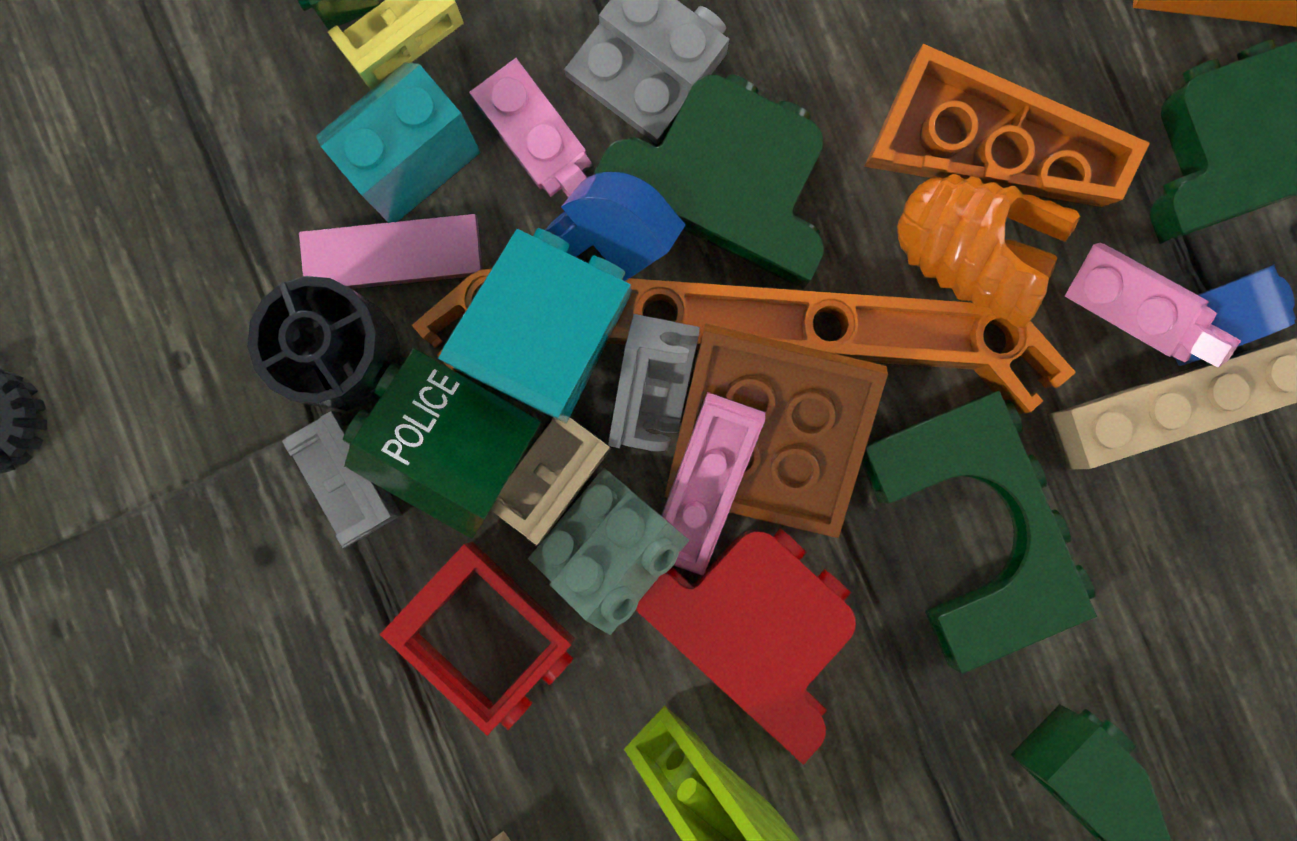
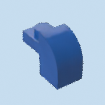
[545,172,685,281]
[1175,265,1297,366]

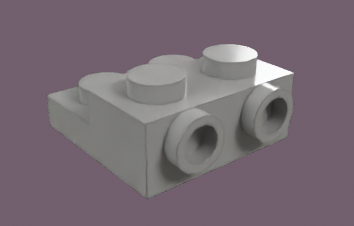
[564,0,729,145]

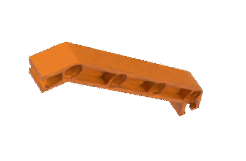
[412,269,1076,414]

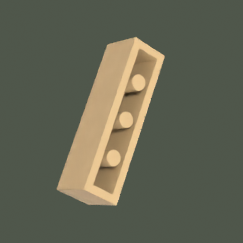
[1048,337,1297,470]

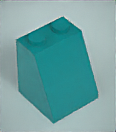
[316,62,481,223]
[438,228,632,424]

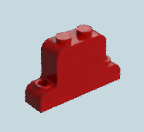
[636,528,856,765]

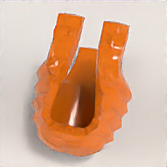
[897,174,1080,329]

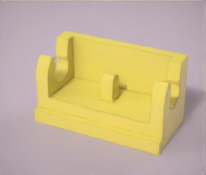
[328,0,464,90]

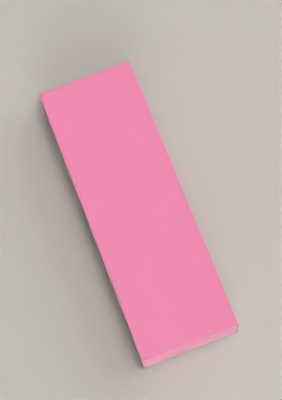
[299,214,483,289]
[661,392,766,575]

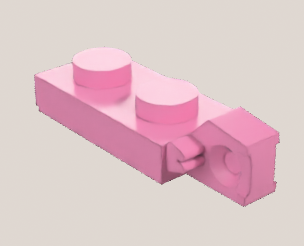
[469,58,593,198]
[1065,243,1241,367]

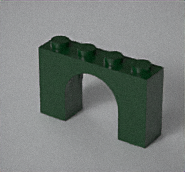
[861,391,1097,674]

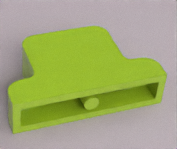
[624,705,800,841]

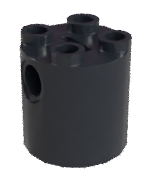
[247,276,401,411]

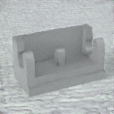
[608,314,700,451]
[282,411,402,548]

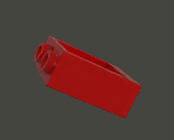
[379,542,575,736]

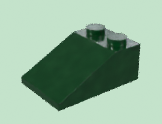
[1011,704,1172,841]

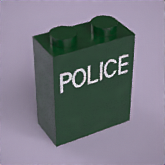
[343,348,541,539]

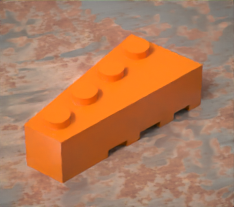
[864,44,1150,207]

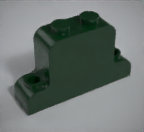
[1150,39,1297,244]
[594,74,824,289]

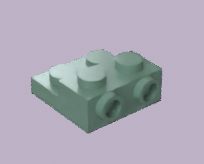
[528,468,689,635]

